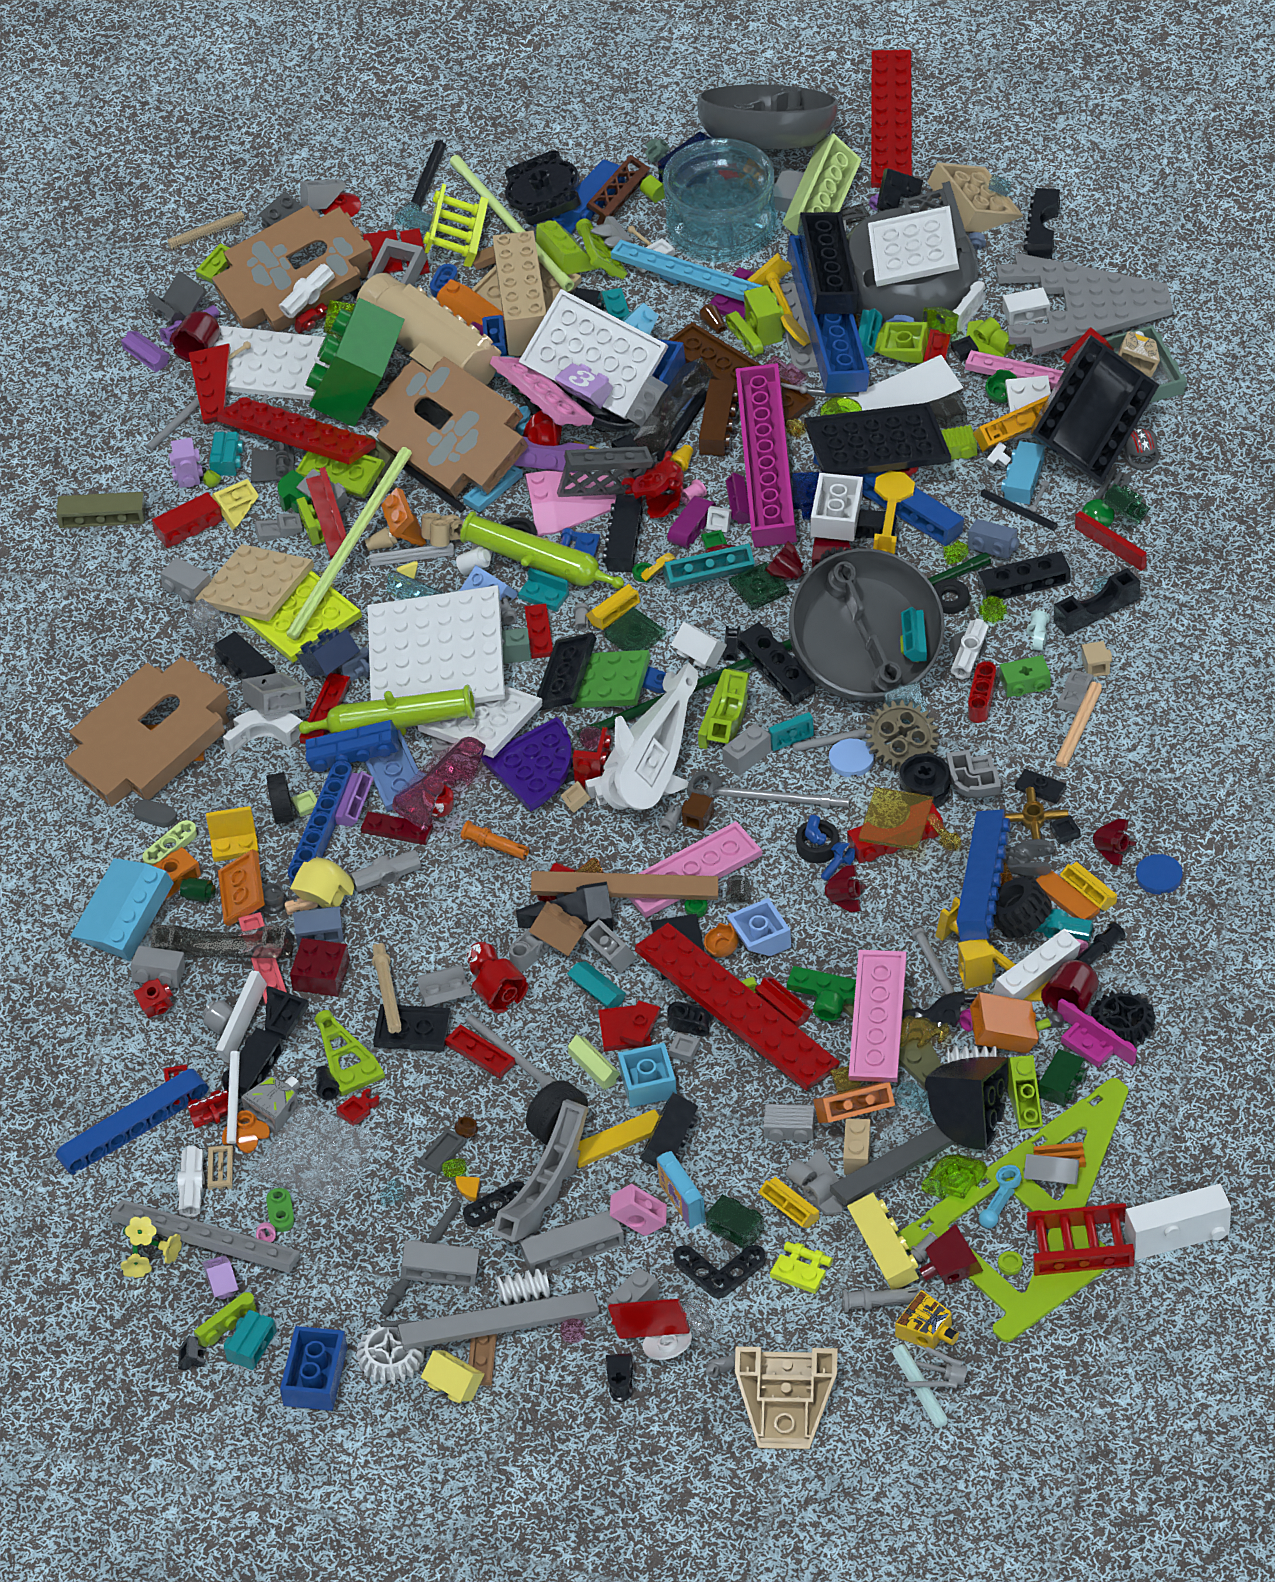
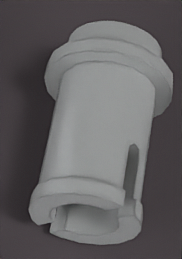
[500,598,517,625]
[573,603,590,631]
[659,805,682,834]
[909,1231,938,1263]

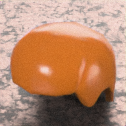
[704,923,739,958]

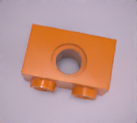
[152,847,201,899]

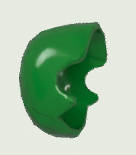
[985,369,1017,403]
[1082,499,1115,528]

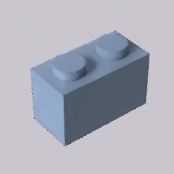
[293,906,344,947]

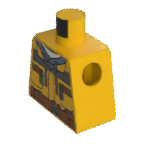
[895,1290,959,1349]

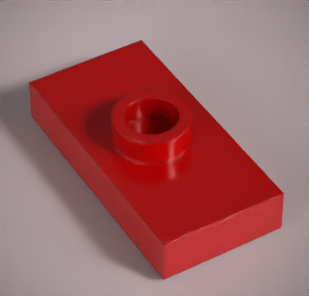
[620,1000,661,1047]

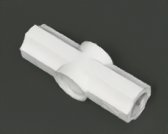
[279,264,335,318]
[951,618,989,680]
[177,1146,205,1217]

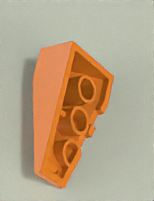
[436,279,503,326]

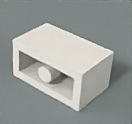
[1003,287,1050,325]
[671,622,727,669]

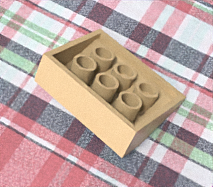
[927,162,1023,233]

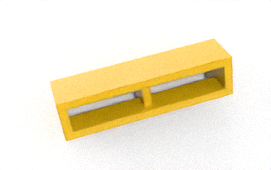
[585,584,640,630]
[1060,861,1117,911]
[758,1177,819,1229]

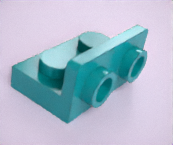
[518,568,569,612]
[768,712,814,752]

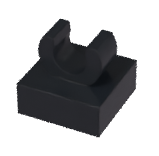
[178,1335,207,1370]

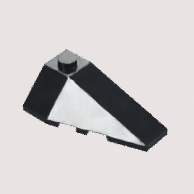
[516,881,614,934]

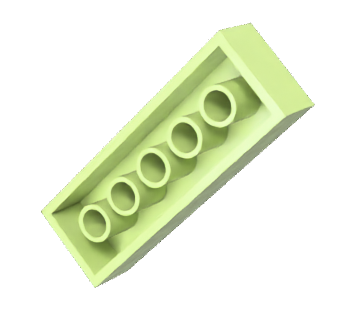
[782,133,862,235]

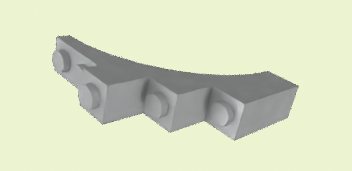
[492,1099,589,1242]

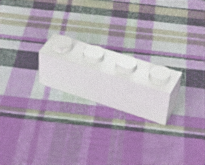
[993,928,1081,1000]

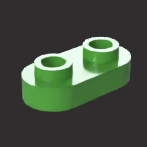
[266,1188,295,1232]

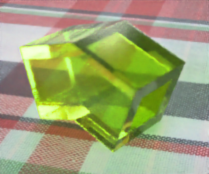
[943,540,968,565]

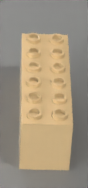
[493,231,546,356]

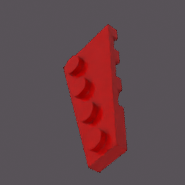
[189,343,231,425]

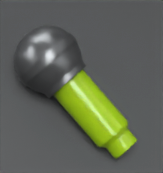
[1035,1011,1064,1031]

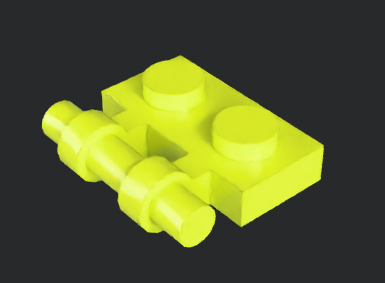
[770,1241,833,1294]

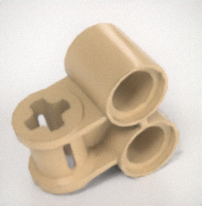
[421,513,464,547]

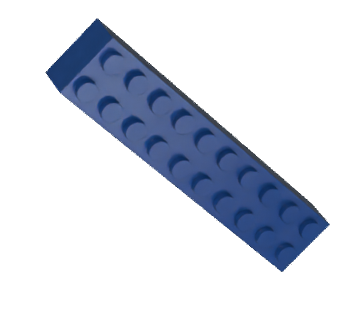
[787,235,870,394]

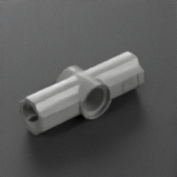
[350,850,422,892]

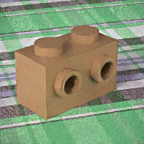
[528,901,587,956]

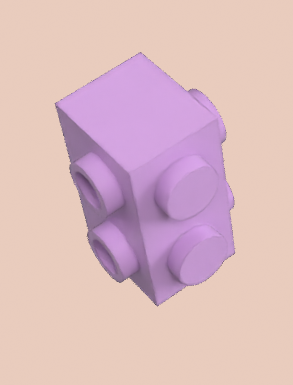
[169,438,203,488]

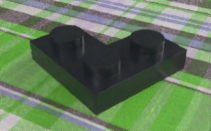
[876,168,923,211]

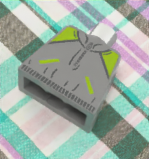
[241,1076,300,1132]

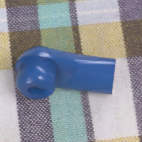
[805,815,827,846]

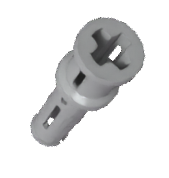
[842,1287,919,1312]

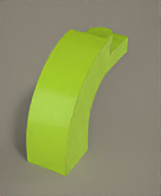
[707,669,750,744]

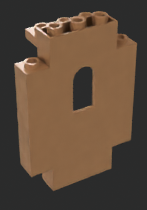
[63,656,230,807]

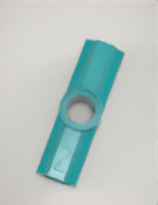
[1034,909,1093,941]

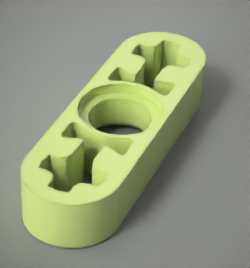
[142,820,197,865]

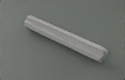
[369,543,455,567]

